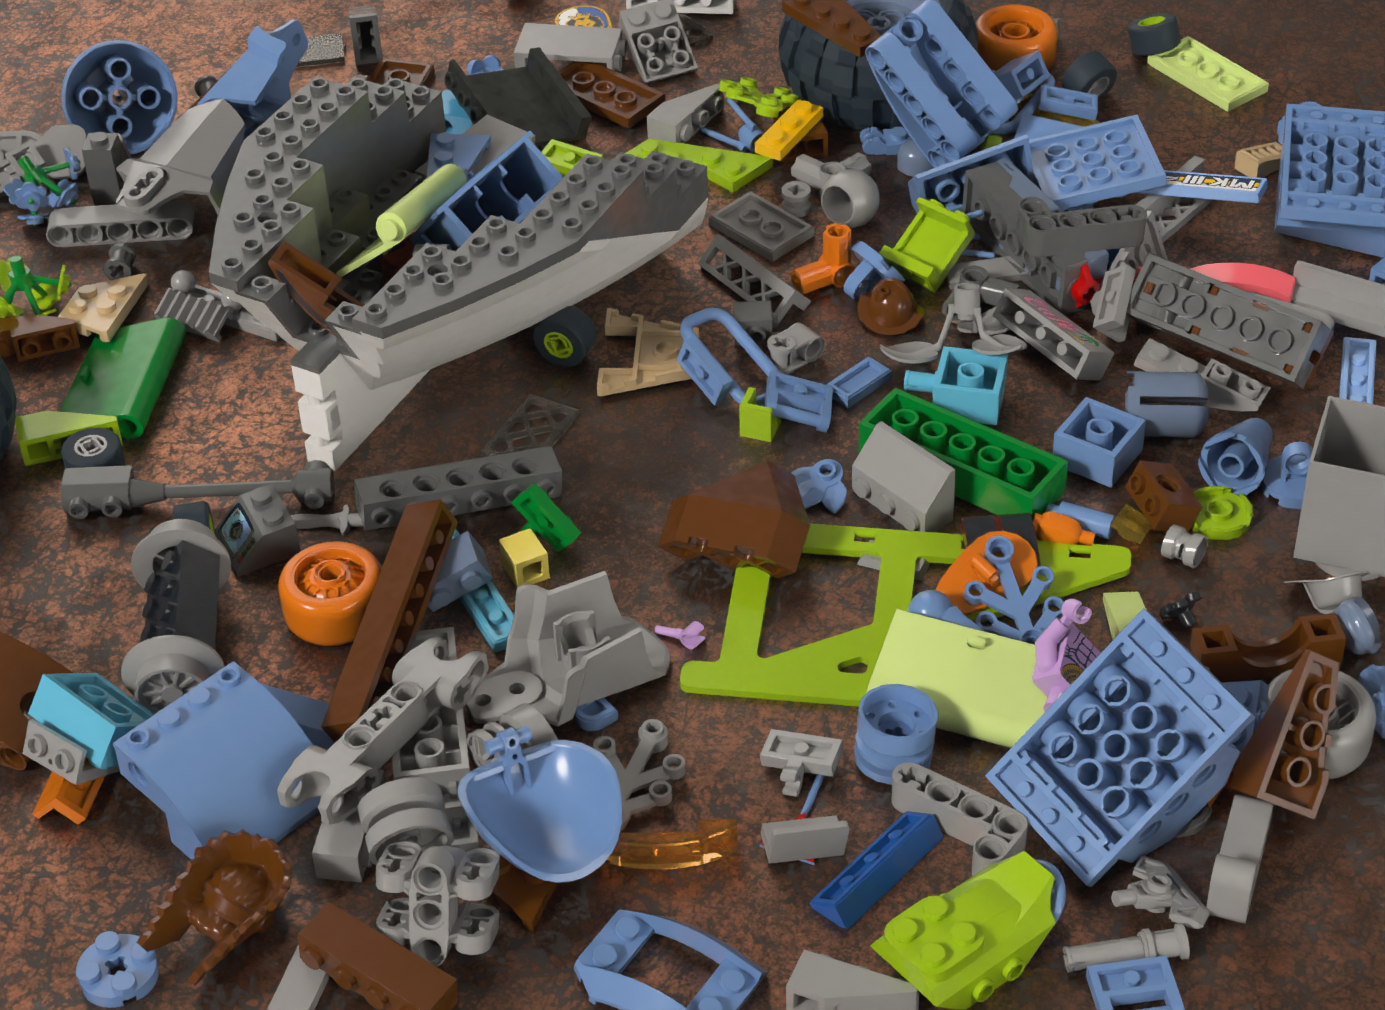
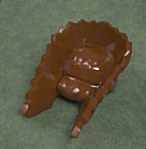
[136,829,292,986]

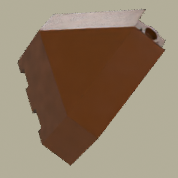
[658,461,810,578]

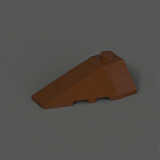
[1229,649,1339,820]

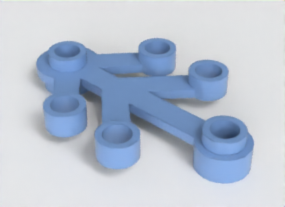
[964,536,1064,645]

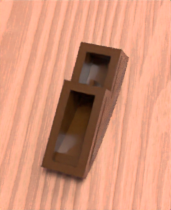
[268,241,365,338]

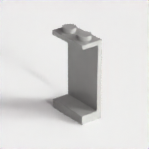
[514,23,627,72]

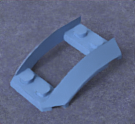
[574,909,768,1010]

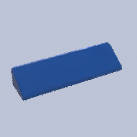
[809,811,943,929]

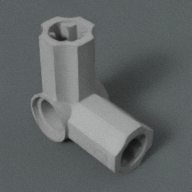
[791,152,872,197]

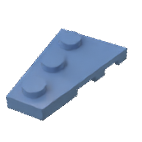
[426,132,491,179]

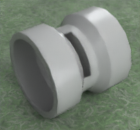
[1161,524,1208,569]

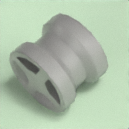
[781,181,811,217]

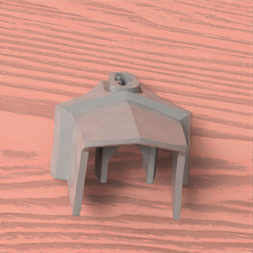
[116,99,246,216]
[465,571,670,726]

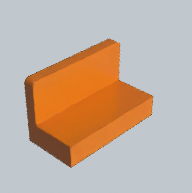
[32,757,105,824]

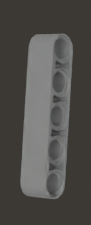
[46,200,195,247]

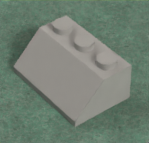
[852,421,955,532]

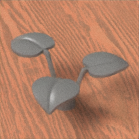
[880,283,1027,364]

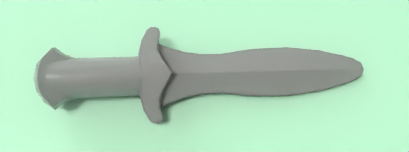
[291,505,379,536]

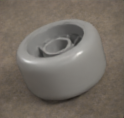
[1267,669,1376,780]

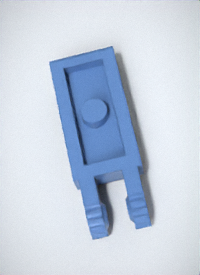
[860,126,911,155]

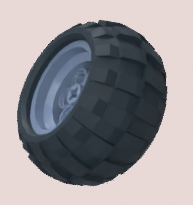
[779,0,978,131]

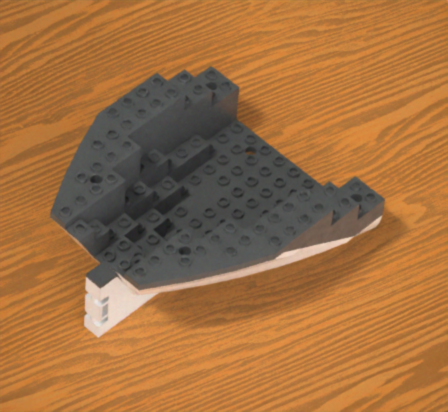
[209,77,708,471]

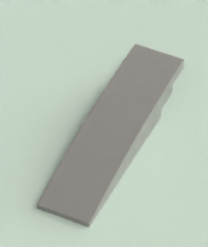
[392,627,479,852]

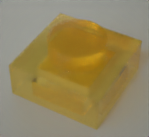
[1111,504,1152,544]

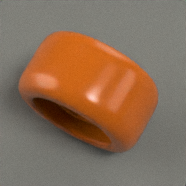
[976,4,1058,71]
[278,541,382,646]

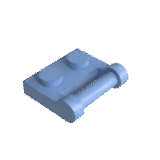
[764,371,833,433]
[1086,955,1185,1010]

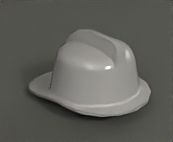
[1283,571,1370,614]

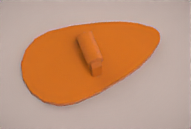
[936,531,1037,616]

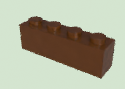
[298,902,458,1010]

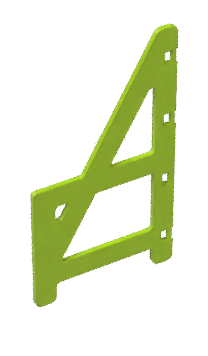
[680,523,1131,707]

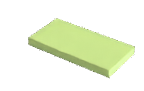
[1147,36,1269,112]

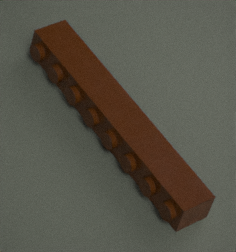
[321,499,458,743]

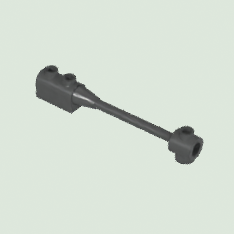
[61,460,335,519]

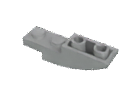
[1134,338,1270,411]

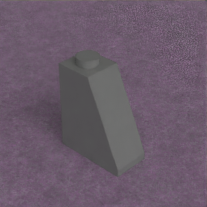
[348,5,383,66]
[82,132,129,206]

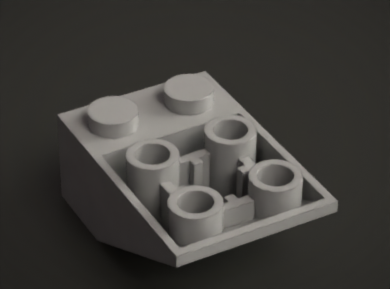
[618,0,698,84]

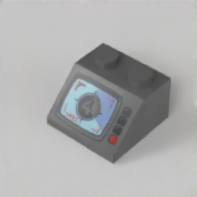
[215,484,301,577]

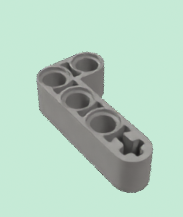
[891,762,1028,876]
[1206,794,1274,924]

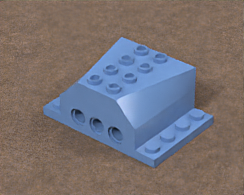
[1274,103,1385,258]
[985,608,1256,887]

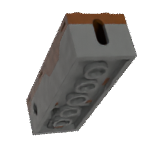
[1126,253,1334,391]

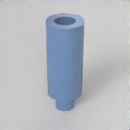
[1046,501,1116,540]

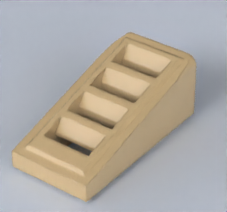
[1235,142,1282,178]

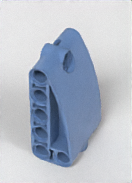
[865,0,1018,168]

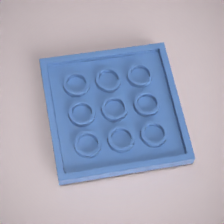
[1029,115,1167,211]

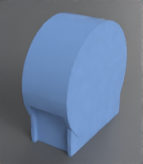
[409,131,564,252]

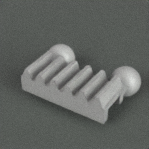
[154,270,243,342]

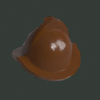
[857,278,925,336]

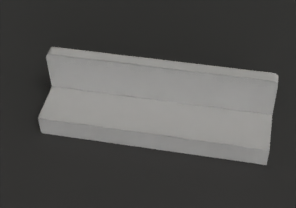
[1289,260,1385,337]

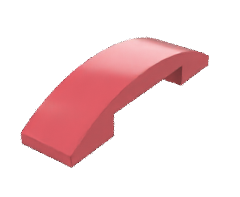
[1190,263,1296,302]

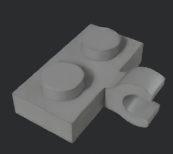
[760,729,844,797]

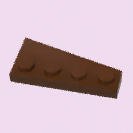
[782,0,881,58]

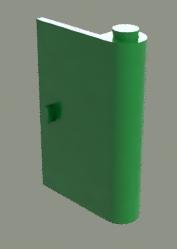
[59,318,186,439]

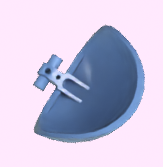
[457,725,622,883]

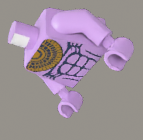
[1032,599,1101,712]

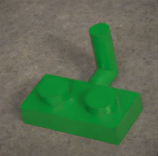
[511,483,581,552]

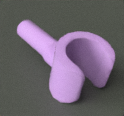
[655,621,706,649]

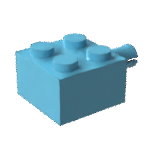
[904,346,1008,425]

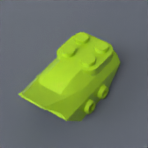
[870,851,1056,1010]

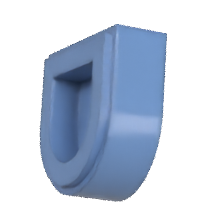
[574,698,618,731]

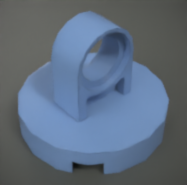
[844,241,905,302]
[1260,441,1313,509]

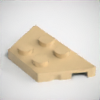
[58,274,149,342]

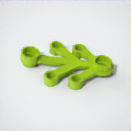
[719,77,799,118]

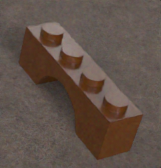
[1189,613,1346,683]

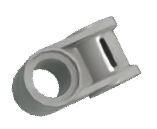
[767,322,826,375]

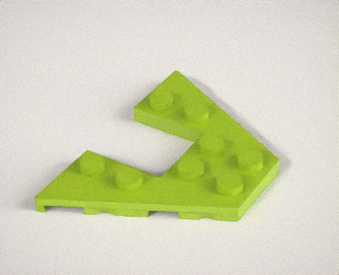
[625,138,773,192]

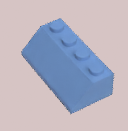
[908,135,1035,213]

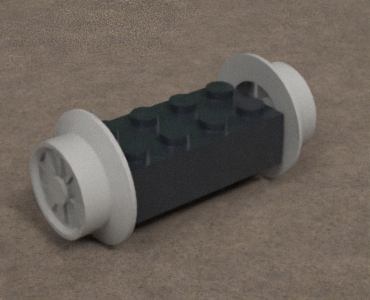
[121,519,231,714]

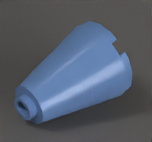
[1198,418,1273,496]

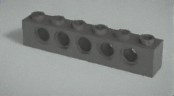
[354,446,562,531]

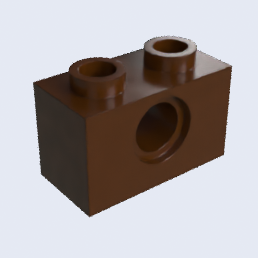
[1125,460,1203,533]

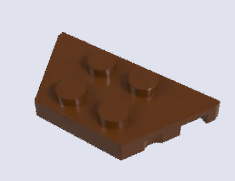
[488,846,558,932]

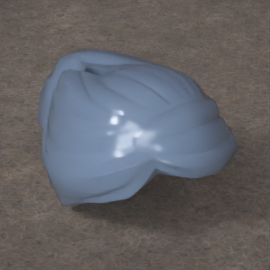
[1332,597,1382,655]

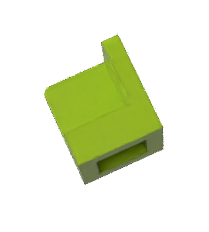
[739,387,781,442]

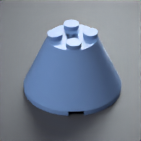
[61,40,178,154]

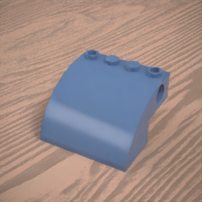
[113,661,321,860]

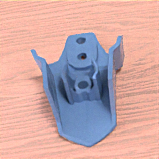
[197,19,308,141]

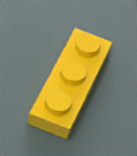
[755,100,823,161]

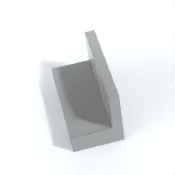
[1093,264,1136,343]
[760,815,850,863]

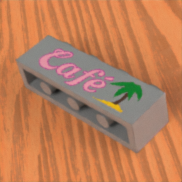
[992,288,1114,381]

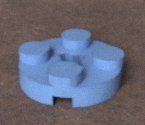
[76,931,159,1008]

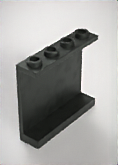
[444,47,591,147]

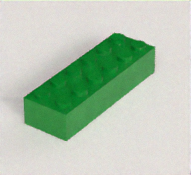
[858,388,1068,524]

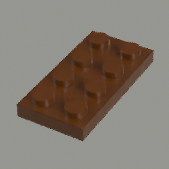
[558,61,666,128]

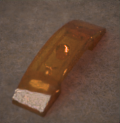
[605,819,738,870]

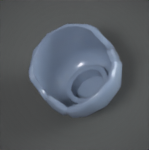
[897,139,934,177]

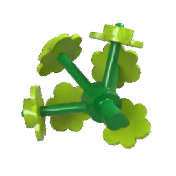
[0,256,72,318]

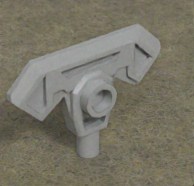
[1111,855,1210,929]

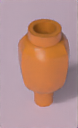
[1032,511,1096,546]

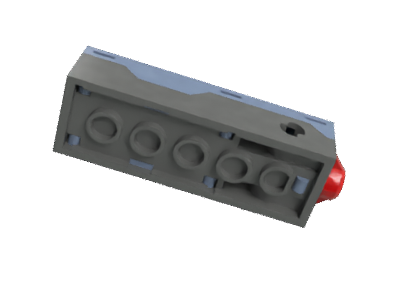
[962,159,1109,316]

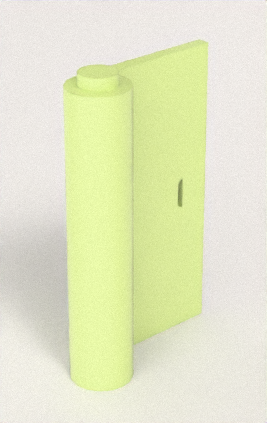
[336,164,466,277]
[866,609,1047,748]

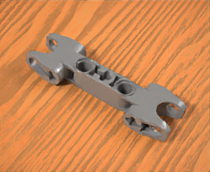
[277,637,489,825]

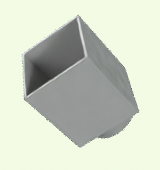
[1293,396,1385,581]

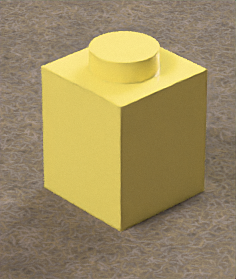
[499,528,550,588]

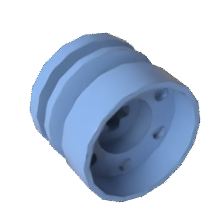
[853,684,938,785]

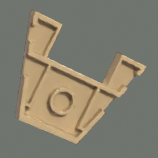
[597,308,699,396]

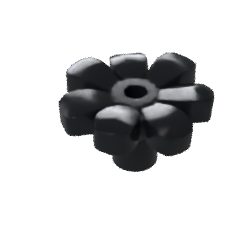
[1159,592,1202,629]

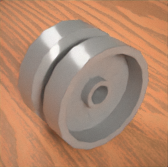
[357,777,454,865]

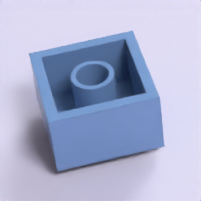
[1052,397,1146,488]

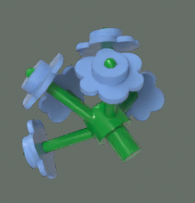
[4,148,81,226]

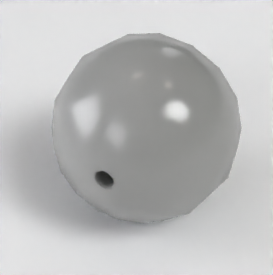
[821,169,880,228]

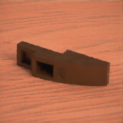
[0,316,80,361]

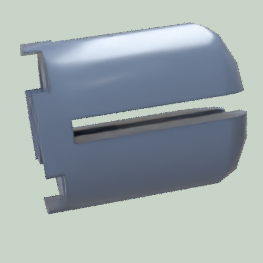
[1125,371,1209,438]

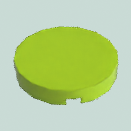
[1190,486,1253,541]

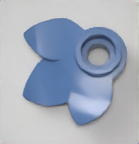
[791,459,847,514]

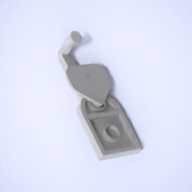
[0,124,132,179]

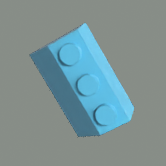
[28,673,155,770]

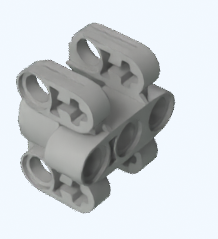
[376,841,500,967]

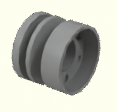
[466,703,558,769]

